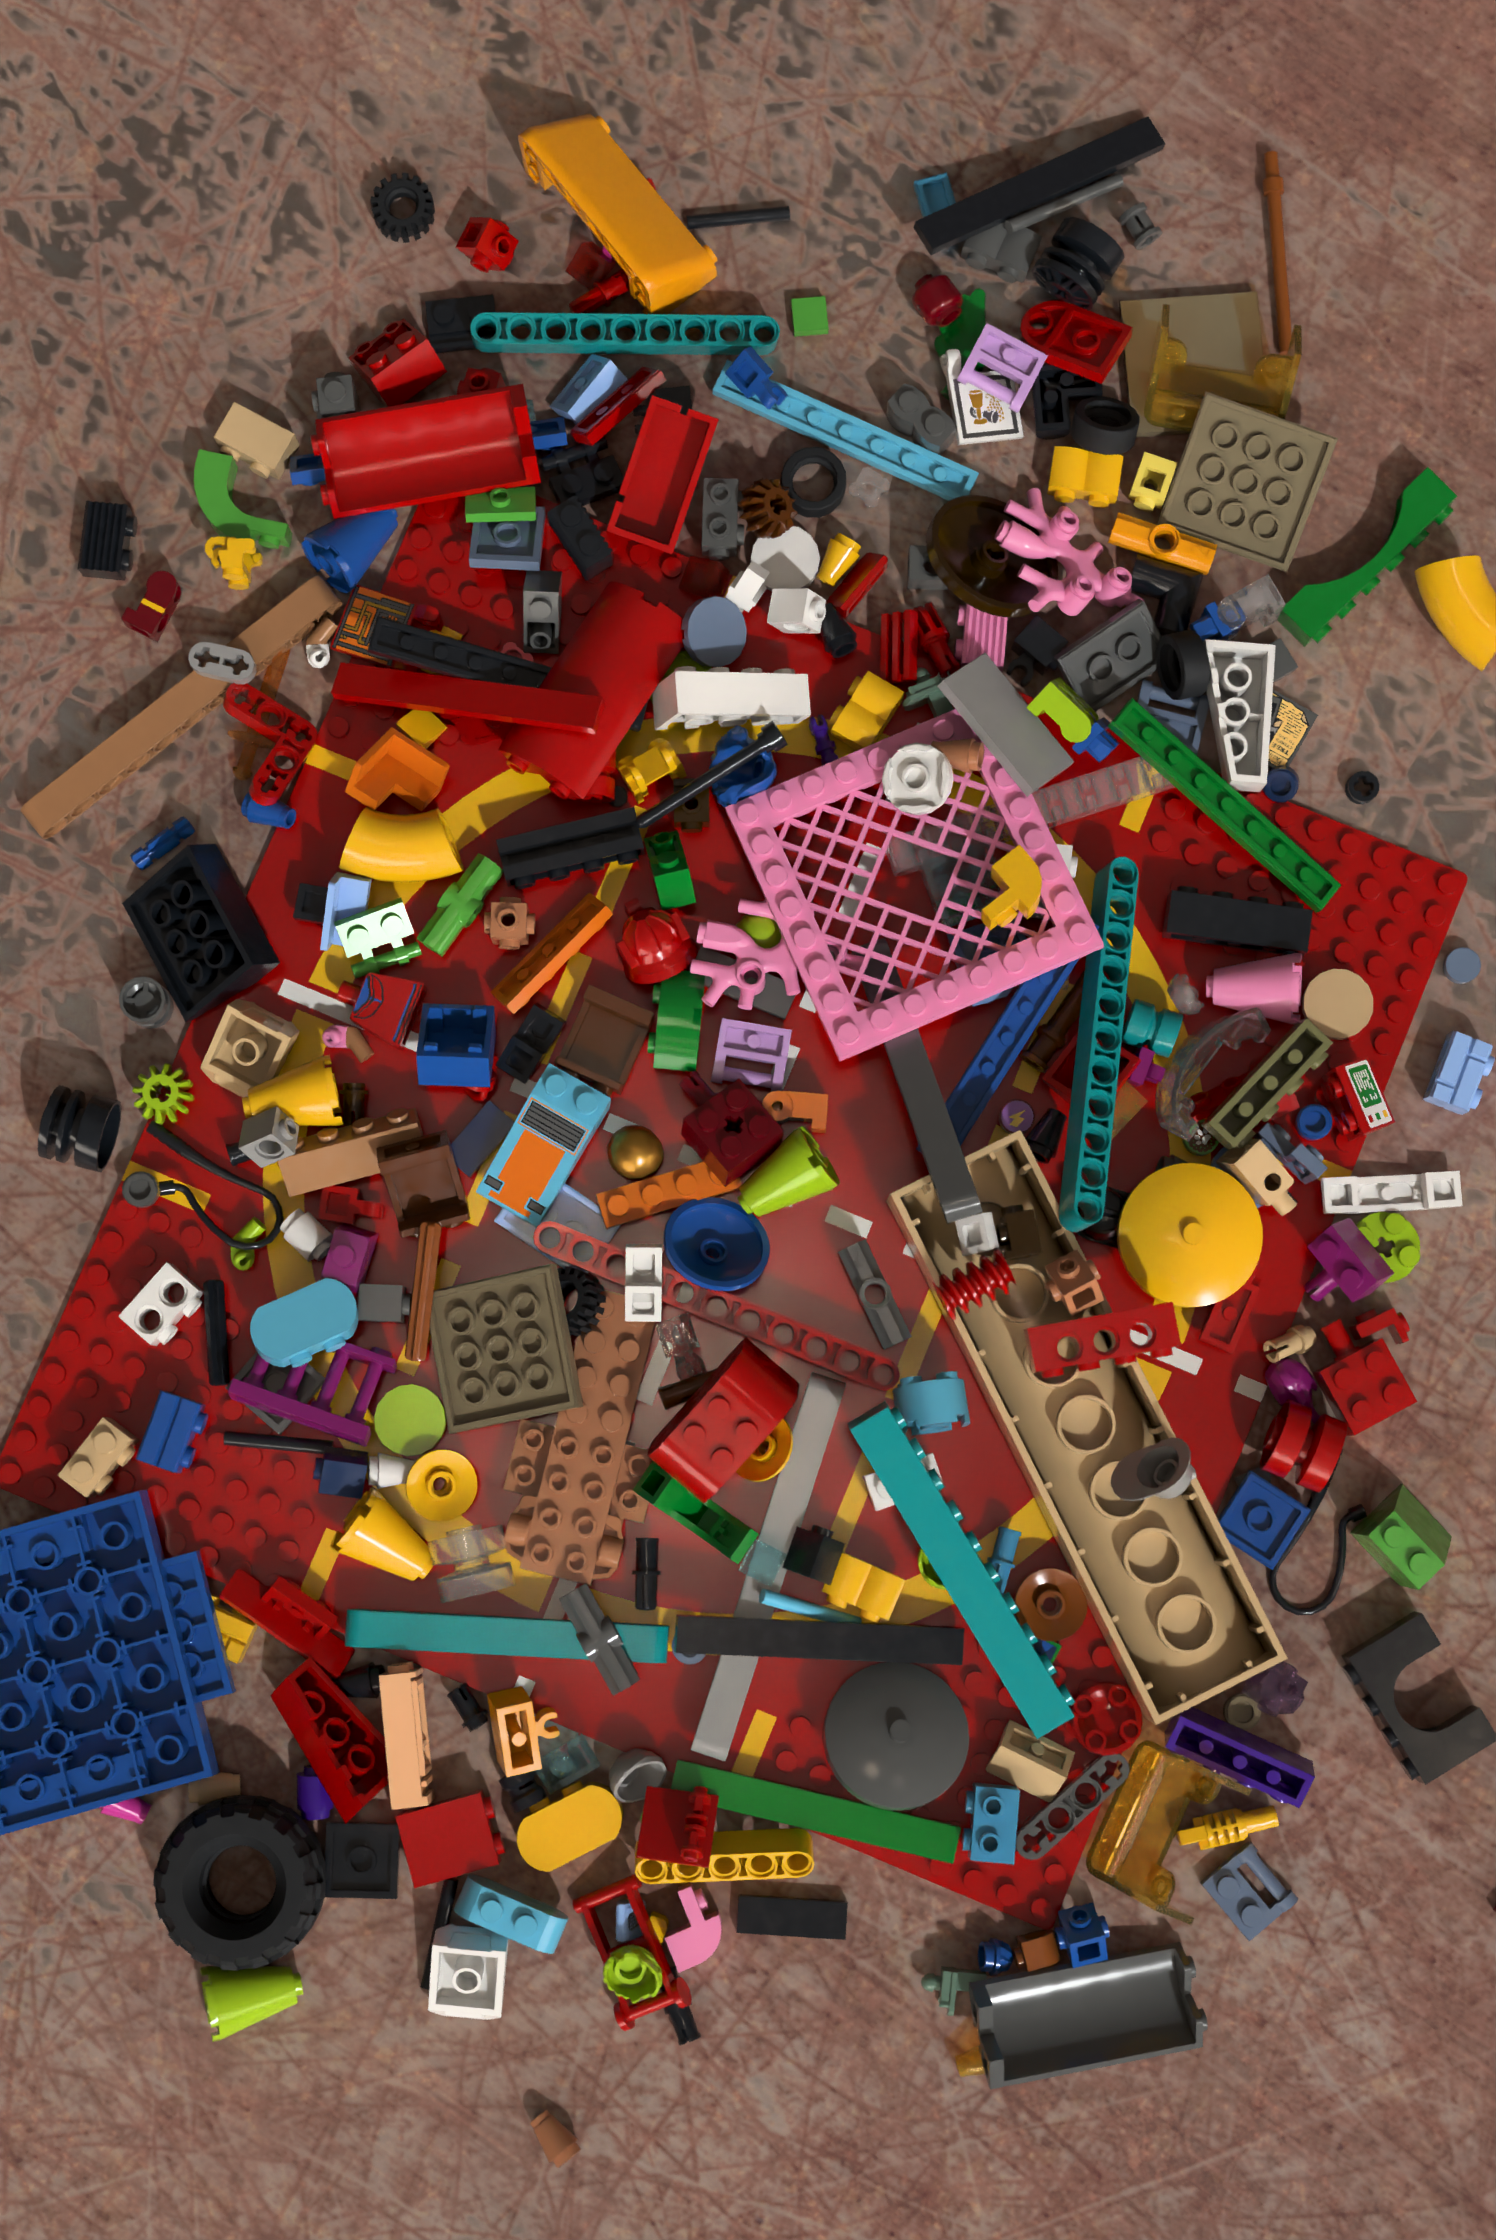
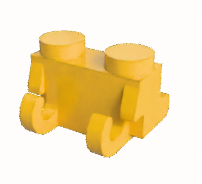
[204,537,263,590]
[617,738,687,804]

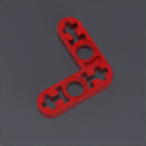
[223,683,318,806]

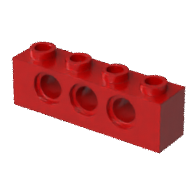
[1024,1302,1181,1379]

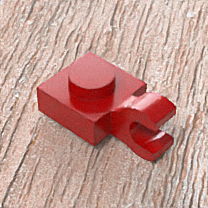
[317,1185,385,1225]

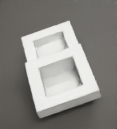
[625,1244,662,1322]

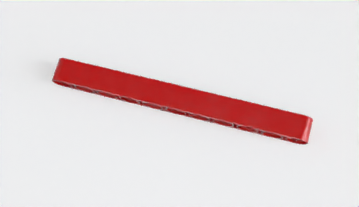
[533,1221,900,1391]

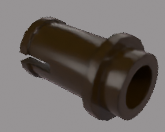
[340,1083,368,1126]

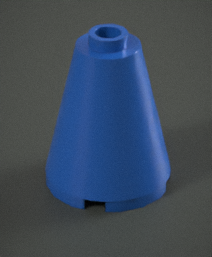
[302,509,398,593]

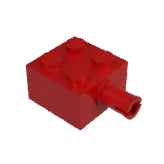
[1312,1318,1417,1436]

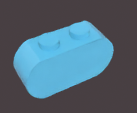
[250,1278,358,1368]
[453,1874,569,1954]

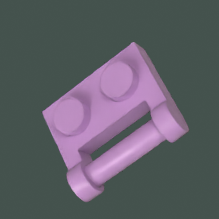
[957,323,1048,413]
[711,1018,792,1092]

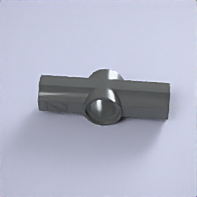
[837,1239,912,1350]
[559,1583,640,1695]

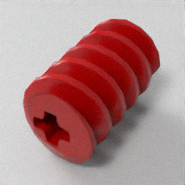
[933,1249,1016,1320]

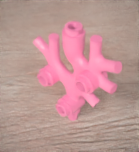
[994,488,1144,616]
[690,898,864,1010]

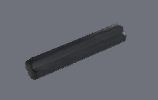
[203,1280,230,1386]

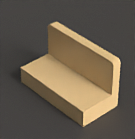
[986,1720,1075,1802]

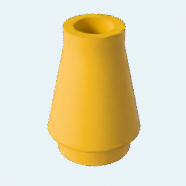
[816,533,861,587]

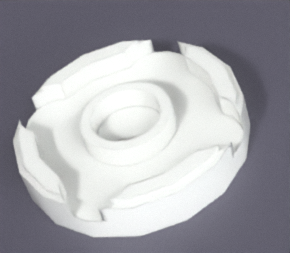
[751,526,820,591]
[882,742,954,815]

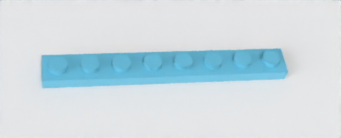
[713,360,979,501]

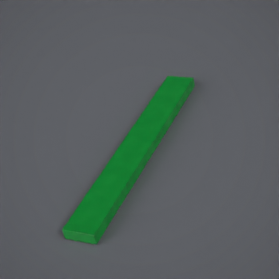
[1108,698,1341,913]
[671,1759,961,1864]

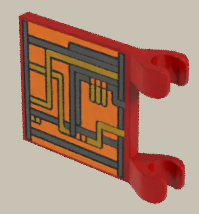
[330,585,442,673]

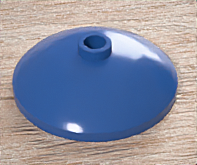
[663,1197,770,1291]

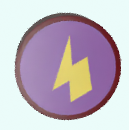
[998,1099,1035,1134]

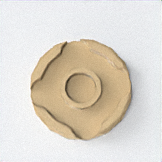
[1302,969,1373,1040]

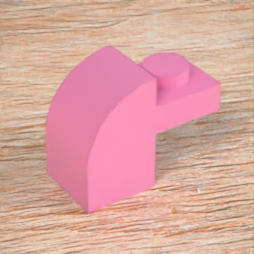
[665,1882,722,1973]

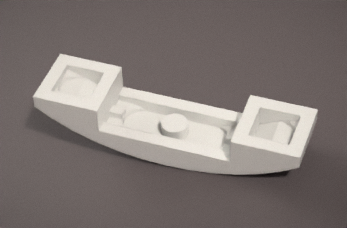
[1321,1171,1463,1214]

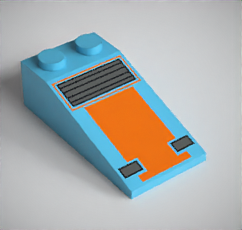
[476,1063,611,1227]

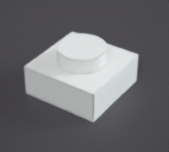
[955,1212,999,1256]

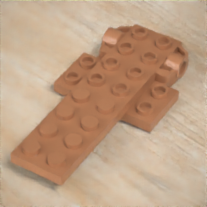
[503,1290,656,1586]

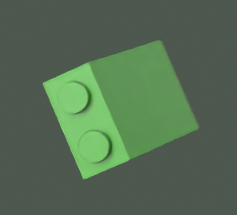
[1350,1484,1452,1590]

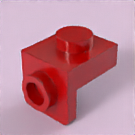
[1348,1308,1410,1344]

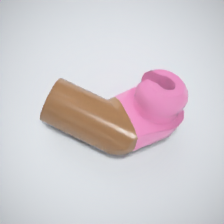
[322,1025,375,1063]

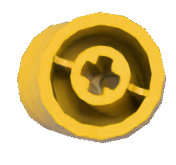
[1414,555,1496,672]
[339,807,464,882]

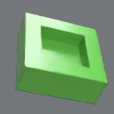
[791,296,829,337]

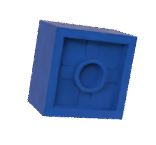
[416,1003,496,1087]

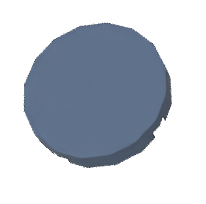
[681,596,747,667]

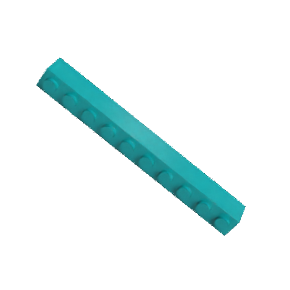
[848,1401,1075,1739]

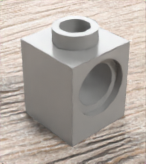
[238,1106,299,1168]

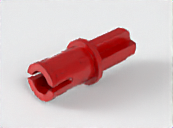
[569,268,630,313]

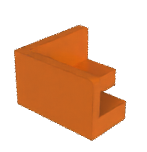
[345,727,450,812]

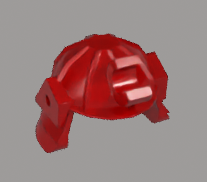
[616,897,698,984]

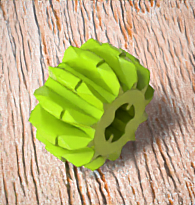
[132,1063,195,1125]

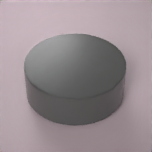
[122,1172,160,1208]

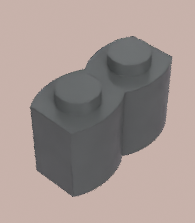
[961,222,1042,283]
[886,383,956,455]

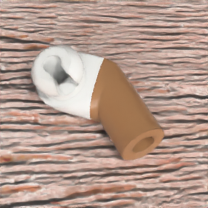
[306,616,338,668]

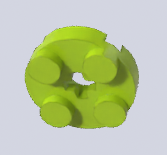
[1356,1212,1420,1283]

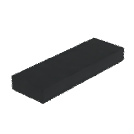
[736,1894,848,1940]

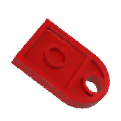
[1020,301,1133,384]

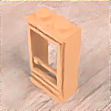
[379,1661,435,1810]

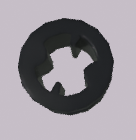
[1345,771,1380,804]

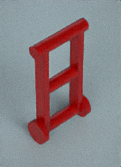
[572,1874,692,2031]

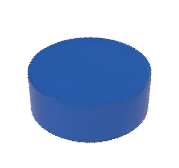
[1295,1104,1332,1141]

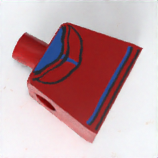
[337,973,427,1051]

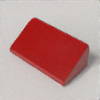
[825,552,888,619]

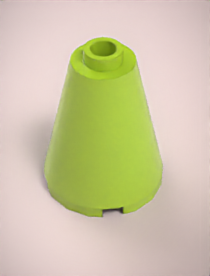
[737,1126,840,1217]
[200,1966,303,2042]

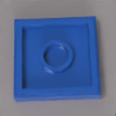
[1217,1470,1311,1570]

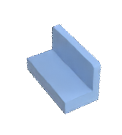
[550,354,628,425]
[320,872,372,951]

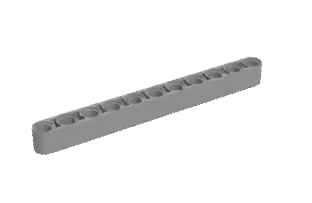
[691,1372,846,1761]

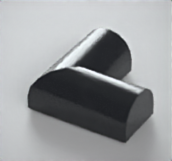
[1032,364,1103,440]
[1131,554,1203,635]

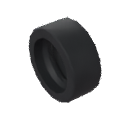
[1070,396,1140,455]
[781,447,846,518]
[1156,630,1210,700]

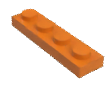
[490,893,613,1014]
[596,1161,742,1229]

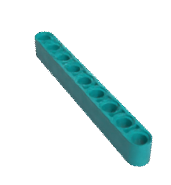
[470,312,780,355]
[344,1609,669,1663]

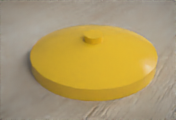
[1117,1163,1263,1307]

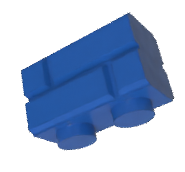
[136,1390,208,1473]

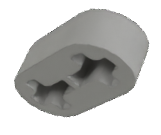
[188,642,257,684]

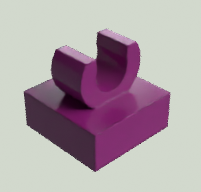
[1124,1047,1166,1087]

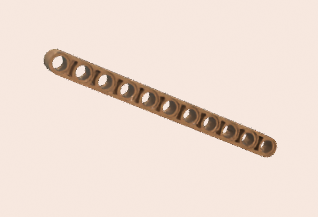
[21,575,342,839]

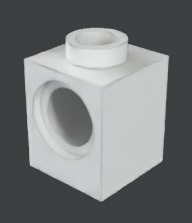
[767,588,826,633]

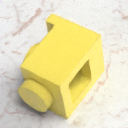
[1128,452,1177,512]

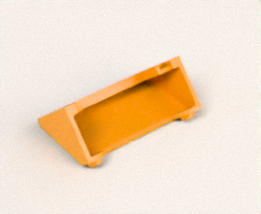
[518,113,718,314]

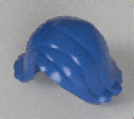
[709,725,777,807]

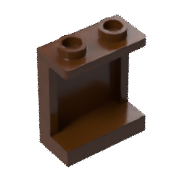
[554,985,655,1097]
[377,1130,470,1237]

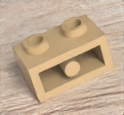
[57,1417,139,1498]

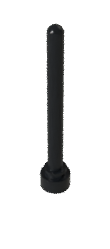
[636,721,788,828]

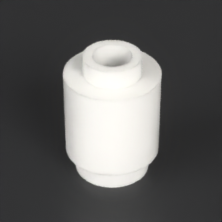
[280,1209,333,1261]

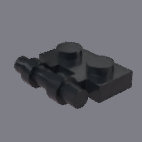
[539,436,624,506]

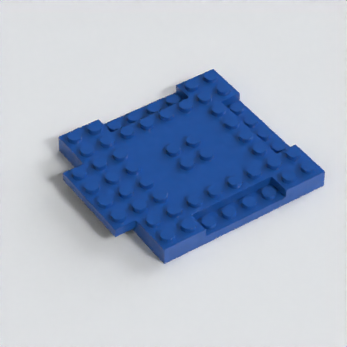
[0,1490,236,1835]

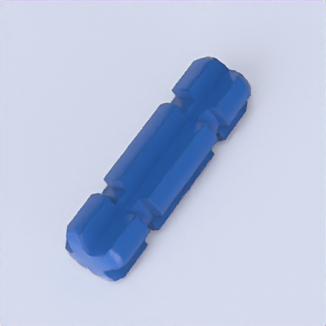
[130,816,195,870]

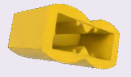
[1047,446,1124,508]
[829,671,904,751]
[822,1552,905,1624]

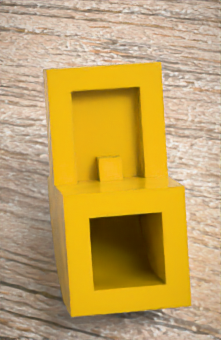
[981,844,1042,931]

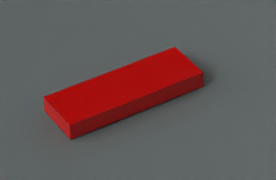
[570,367,667,446]

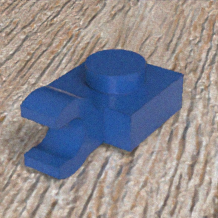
[725,347,788,409]

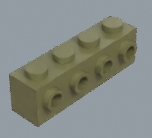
[1201,1018,1333,1149]

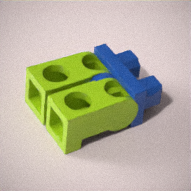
[1026,677,1120,763]

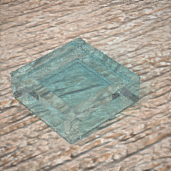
[738,1539,787,1587]

